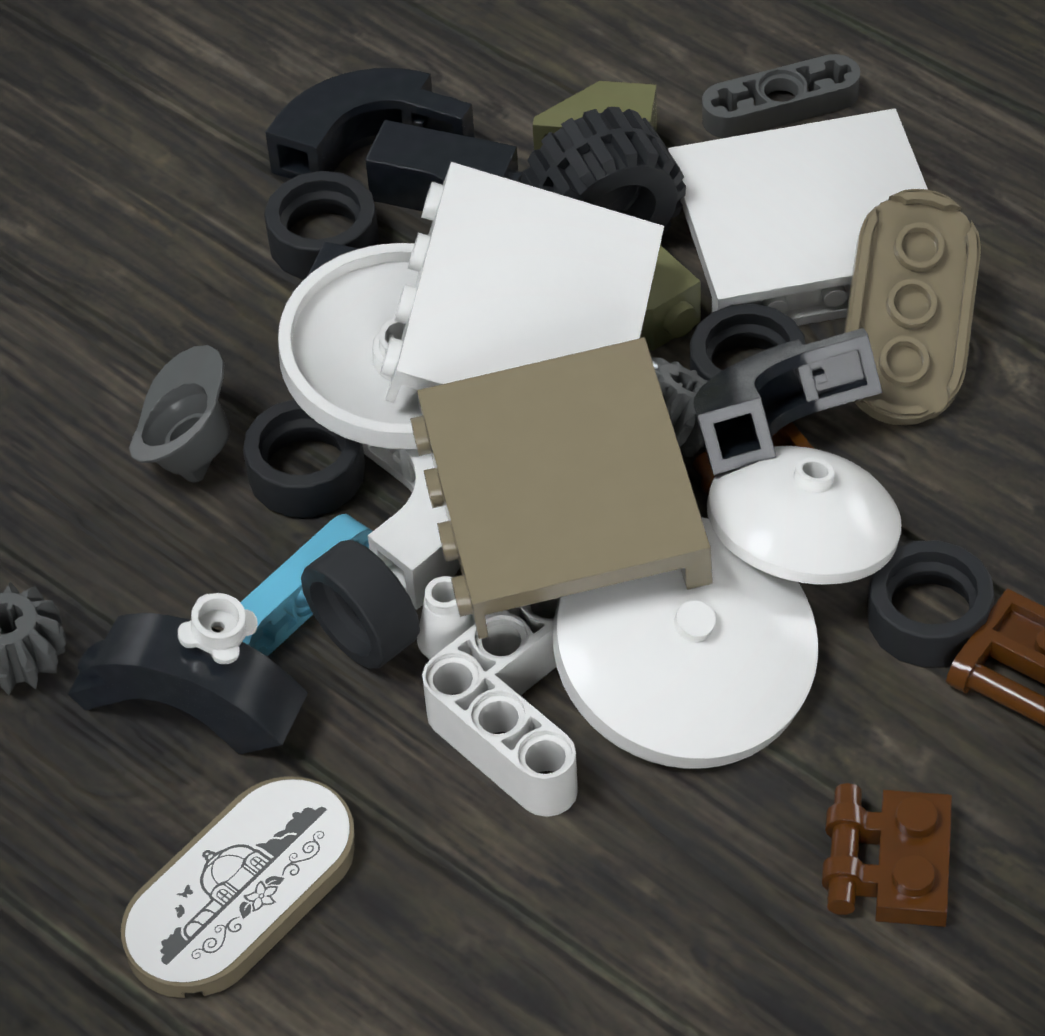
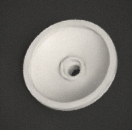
[707,446,902,584]

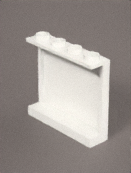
[668,108,928,326]
[380,162,664,403]

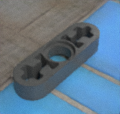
[702,54,861,138]

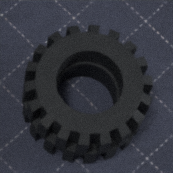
[521,107,686,234]

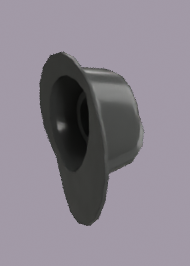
[129,345,231,483]

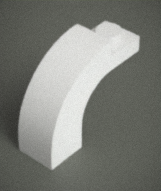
[363,444,460,610]

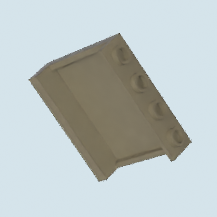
[410,337,713,639]

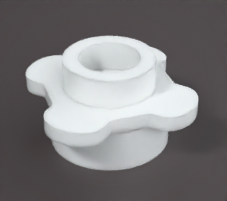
[178,593,258,664]

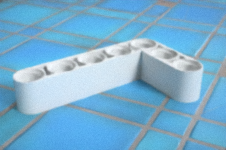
[422,597,578,817]

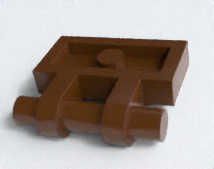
[822,783,952,927]

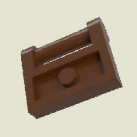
[946,588,1045,726]

